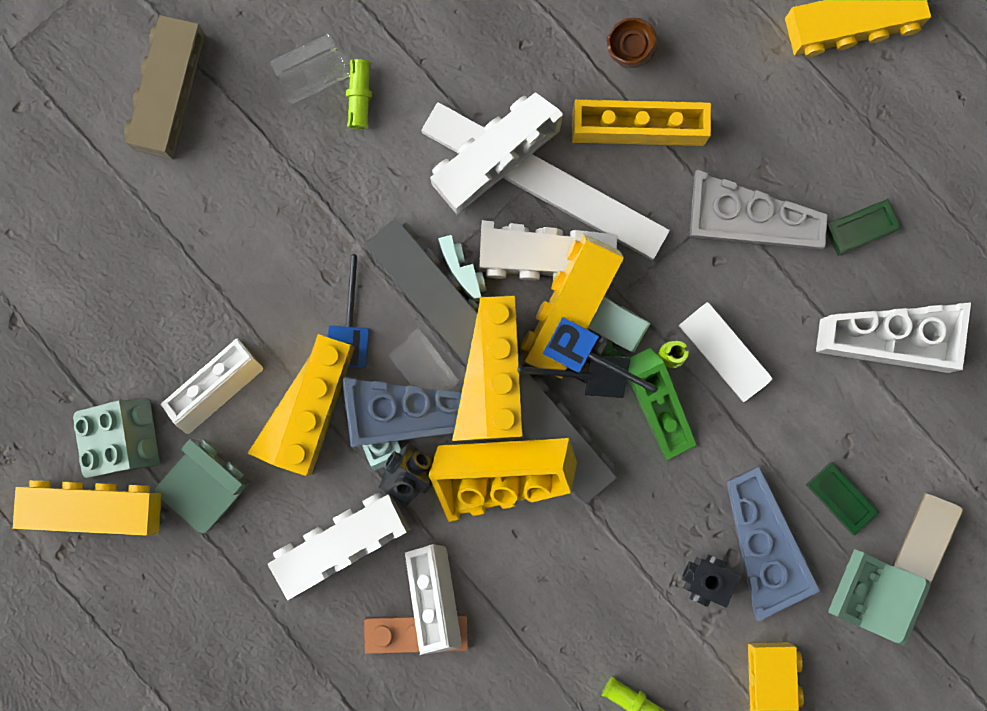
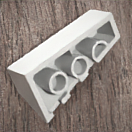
[430,92,563,215]
[480,220,617,281]
[816,302,971,373]
[268,492,410,600]

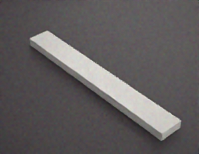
[421,102,670,261]

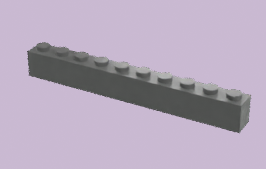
[364,218,617,504]

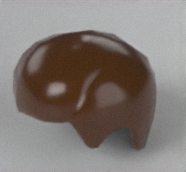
[607,18,657,68]

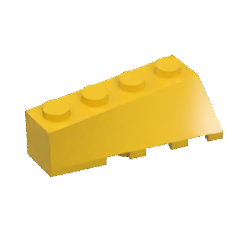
[452,296,522,441]
[247,334,355,476]
[429,438,577,522]

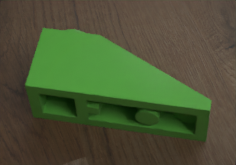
[627,348,697,460]

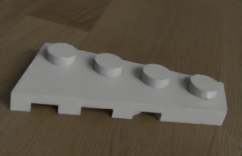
[689,170,827,250]

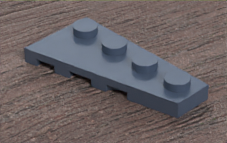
[342,378,462,447]
[726,467,820,621]

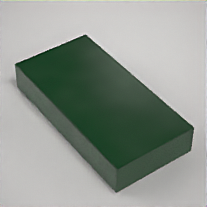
[826,199,902,256]
[806,462,879,535]

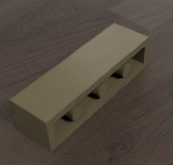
[124,15,205,160]

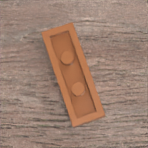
[364,614,468,654]

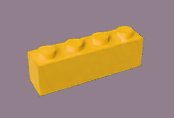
[785,0,931,57]
[572,99,711,146]
[521,233,624,379]
[13,480,162,535]
[748,642,804,711]

